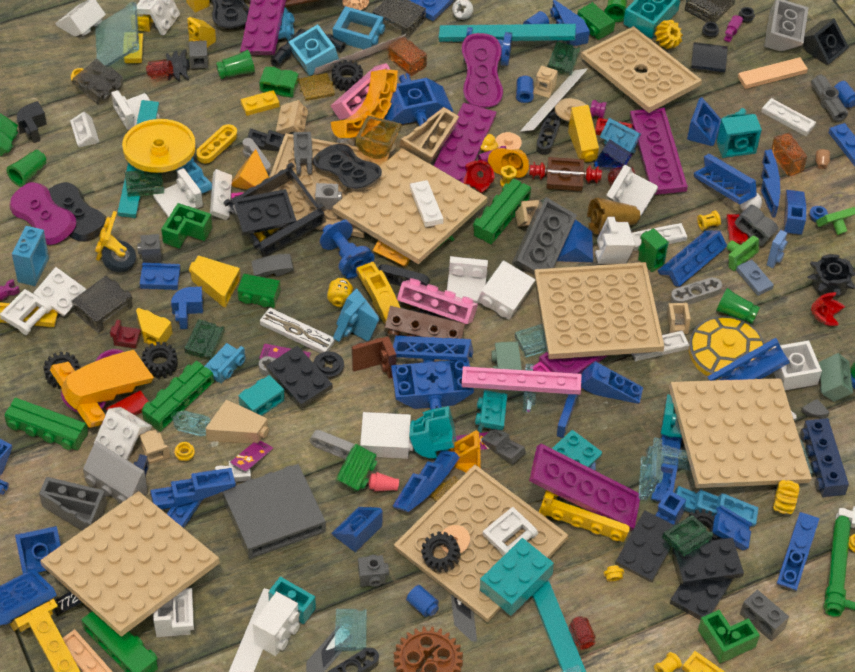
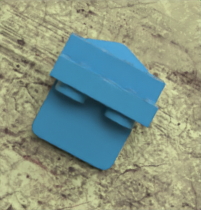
[333,289,379,342]

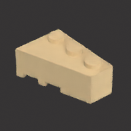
[399,107,459,164]

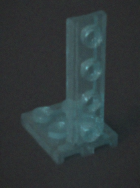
[639,437,691,500]

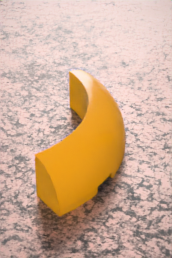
[330,69,398,138]

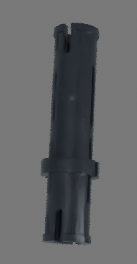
[270,28,306,67]

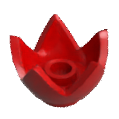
[464,160,495,193]
[811,292,845,326]

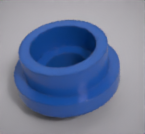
[809,206,828,223]

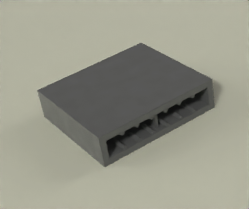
[222,464,326,559]

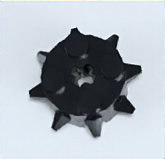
[807,254,855,297]

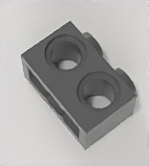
[740,589,789,641]

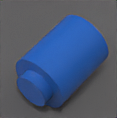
[523,11,549,24]
[516,76,534,103]
[834,81,855,108]
[406,585,439,617]

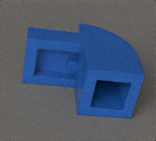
[171,287,203,329]
[655,490,686,526]

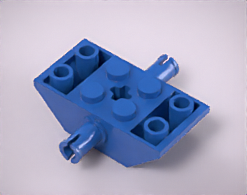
[383,73,453,128]
[391,349,474,410]

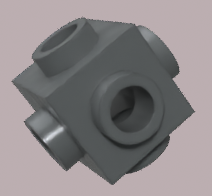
[358,555,389,586]

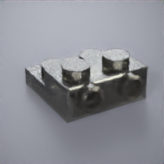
[72,58,123,105]

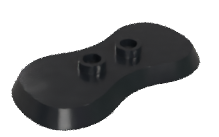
[212,0,249,29]
[313,144,382,191]
[48,182,107,242]

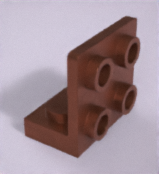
[352,336,396,379]

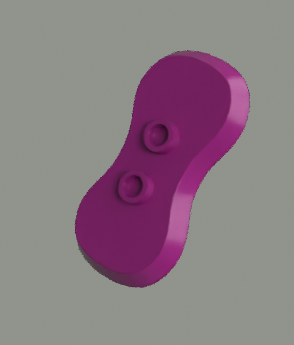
[462,33,503,107]
[9,182,76,245]

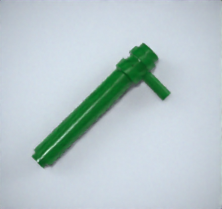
[824,516,855,617]

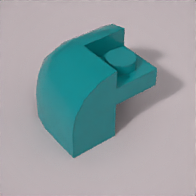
[409,406,456,458]

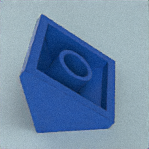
[687,97,721,146]
[557,219,593,262]
[332,507,383,553]
[15,526,61,574]

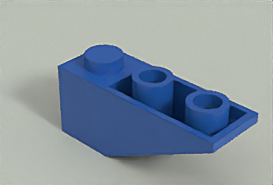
[550,0,590,47]
[784,190,806,235]
[581,361,643,404]

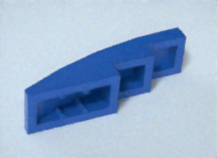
[760,149,780,218]
[651,434,682,502]
[393,450,460,512]
[150,468,236,509]

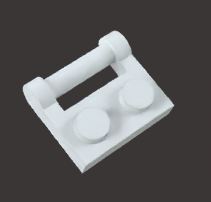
[0,289,52,335]
[483,507,538,556]

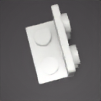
[134,0,180,35]
[111,90,160,130]
[606,165,658,217]
[153,168,203,217]
[447,256,488,303]
[33,267,86,316]
[94,407,152,460]

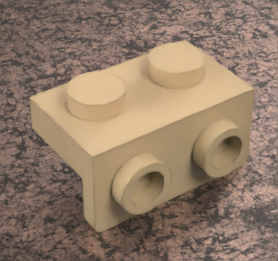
[276,100,308,134]

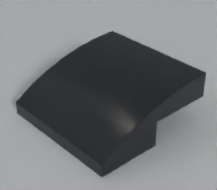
[691,42,728,72]

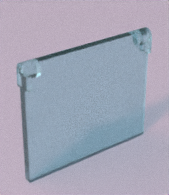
[95,2,139,72]

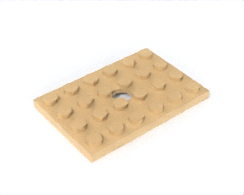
[581,26,702,113]

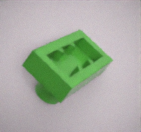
[816,207,855,235]
[727,235,759,271]

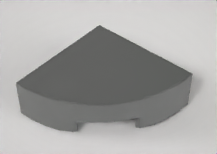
[801,399,830,418]

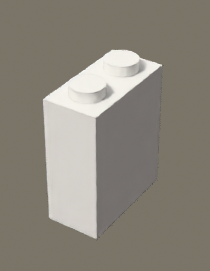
[478,260,535,320]
[360,412,413,459]

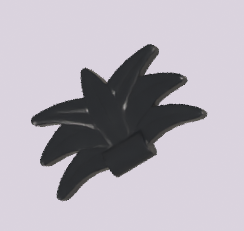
[164,49,190,81]

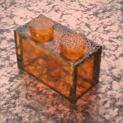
[388,36,427,77]
[771,132,807,176]

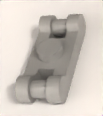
[242,138,271,177]

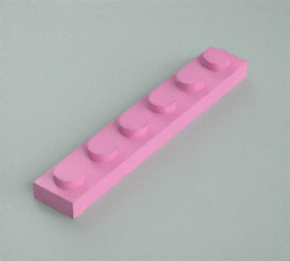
[462,367,581,395]

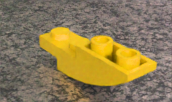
[356,262,400,324]

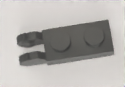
[293,132,313,174]

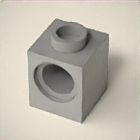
[315,183,342,210]

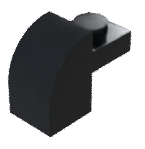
[17,101,47,143]

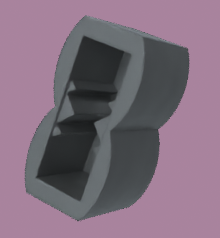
[735,205,779,246]

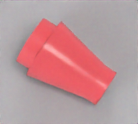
[369,472,399,492]

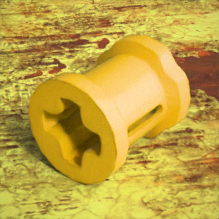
[500,165,517,188]
[697,210,721,231]
[654,652,682,672]

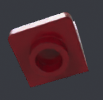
[110,320,141,349]

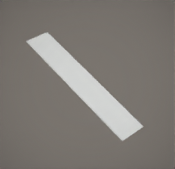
[313,34,406,76]
[520,68,588,132]
[229,588,269,672]

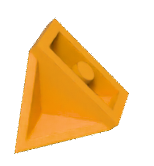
[231,149,269,190]
[447,430,481,473]

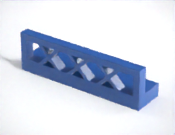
[694,154,757,205]
[658,231,727,286]
[393,336,474,361]
[707,338,790,381]

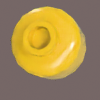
[327,278,353,307]

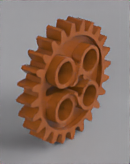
[394,626,463,672]

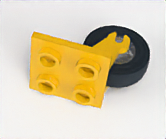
[95,211,136,273]

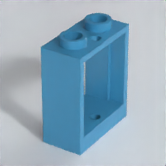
[333,6,385,50]
[12,226,49,286]

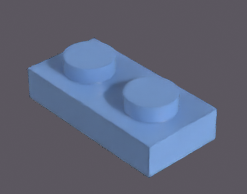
[767,230,788,268]

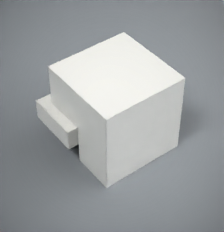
[595,217,635,264]
[154,588,194,637]

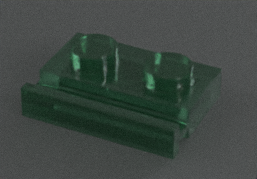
[547,42,581,75]
[124,170,164,197]
[184,319,225,360]
[662,515,713,556]

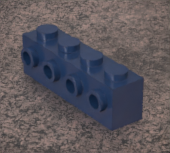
[800,418,849,498]

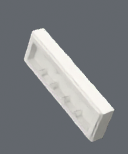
[210,169,232,220]

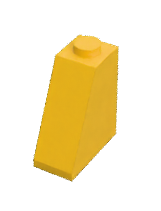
[568,105,599,162]
[189,256,241,307]

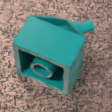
[716,108,762,158]

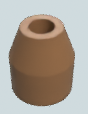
[815,149,830,169]

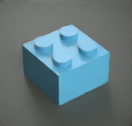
[289,24,339,76]

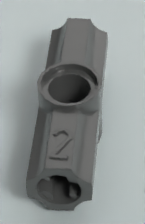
[811,74,848,122]

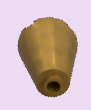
[587,198,641,234]

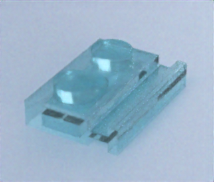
[515,324,547,357]
[523,364,536,413]
[335,609,367,651]

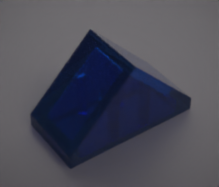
[593,139,632,167]

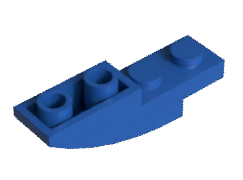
[777,512,820,591]

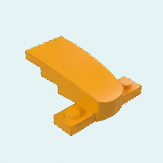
[50,350,154,428]

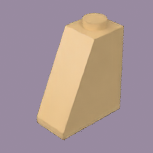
[206,400,269,444]

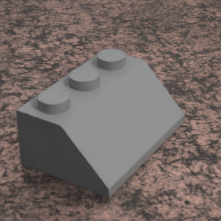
[764,0,808,51]
[83,441,148,504]

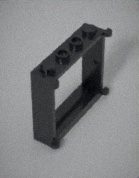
[223,162,326,258]

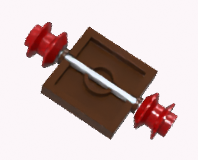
[529,157,602,191]

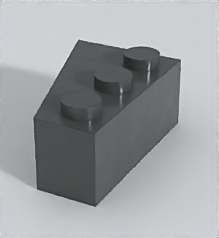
[39,477,107,531]

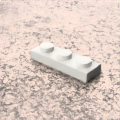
[410,180,443,227]

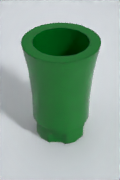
[604,0,627,22]
[216,49,255,79]
[6,149,47,187]
[716,288,760,324]

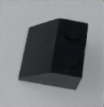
[803,18,849,65]

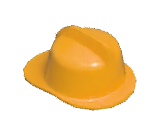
[488,148,529,178]

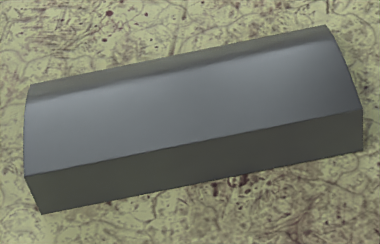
[512,197,577,274]

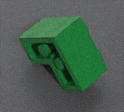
[161,203,213,249]
[698,610,760,664]

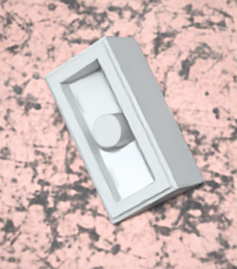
[70,112,99,147]

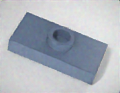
[736,260,774,296]

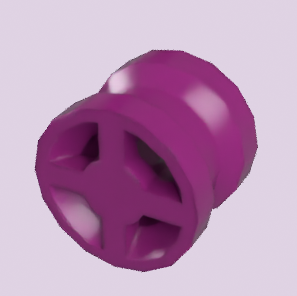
[590,100,607,119]

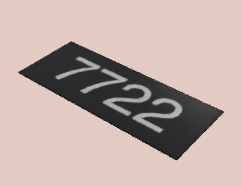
[55,591,82,616]

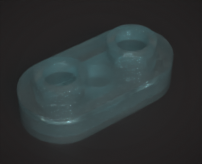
[173,411,211,436]

